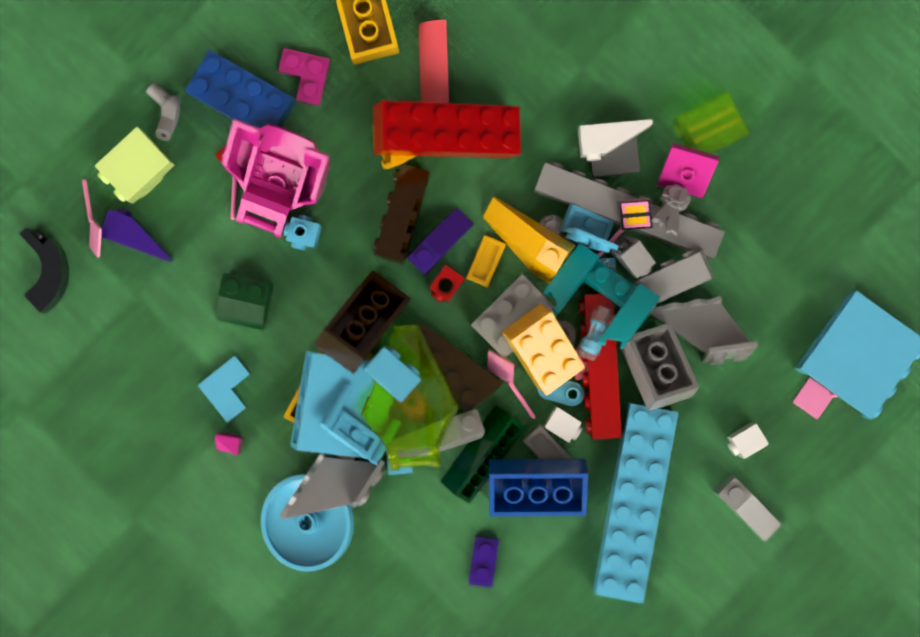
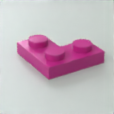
[278,48,331,107]

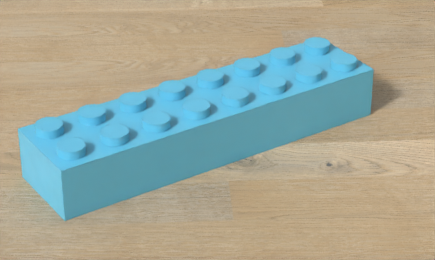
[593,402,679,604]

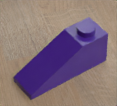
[101,208,173,262]
[407,208,474,276]

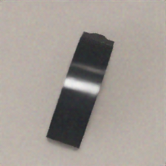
[19,227,69,313]

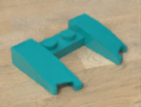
[543,243,660,349]

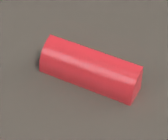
[418,20,449,103]

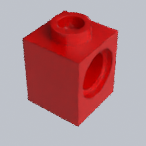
[429,265,465,303]

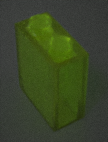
[672,91,750,154]

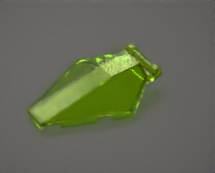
[361,325,459,471]

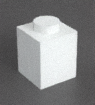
[543,406,582,443]
[727,422,769,459]

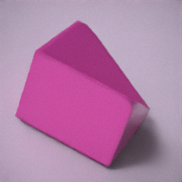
[215,432,243,456]

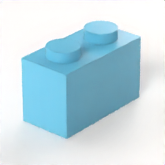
[363,347,421,402]

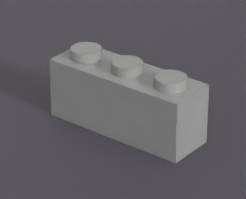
[634,249,715,303]

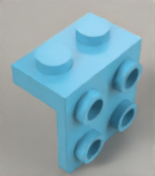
[559,204,619,253]

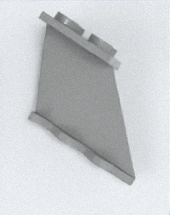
[650,296,758,365]
[279,453,385,519]

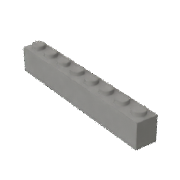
[534,161,725,260]

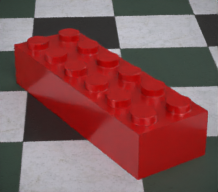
[373,101,521,158]

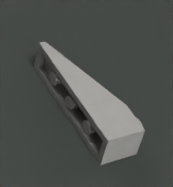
[385,409,485,467]

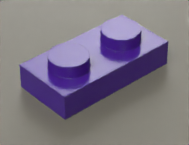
[468,535,499,588]

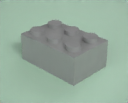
[471,274,554,359]
[621,323,700,411]

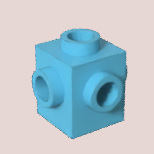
[284,215,322,251]

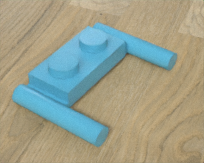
[320,383,401,465]

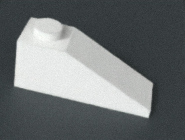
[578,119,653,161]

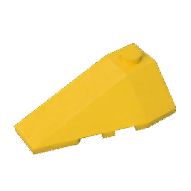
[483,196,576,284]

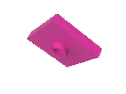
[657,143,719,198]

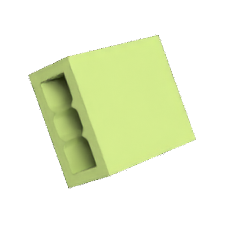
[95,127,175,204]

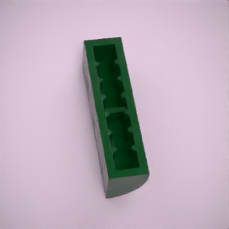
[440,405,526,504]

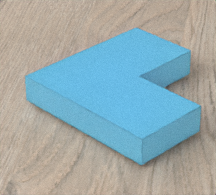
[198,355,251,423]

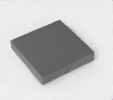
[590,137,640,178]

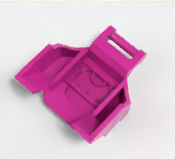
[222,119,331,239]

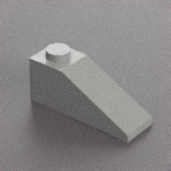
[713,474,781,542]

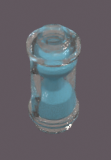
[577,306,615,362]

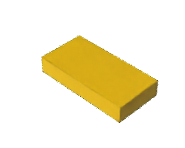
[466,235,506,288]

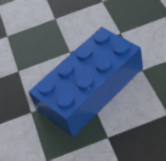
[185,50,296,128]
[489,459,588,516]

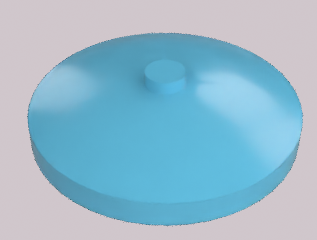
[261,474,354,571]

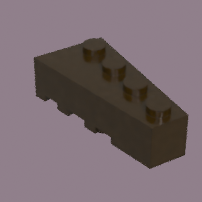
[373,164,430,265]
[405,324,504,413]

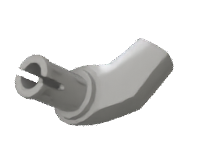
[146,82,181,141]

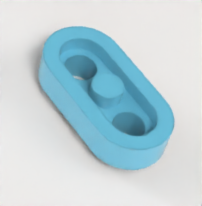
[537,380,584,406]

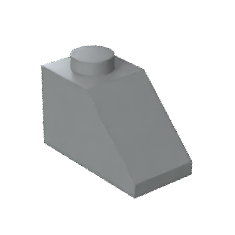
[609,233,656,278]

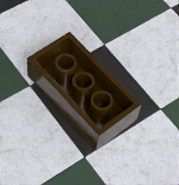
[314,270,411,374]

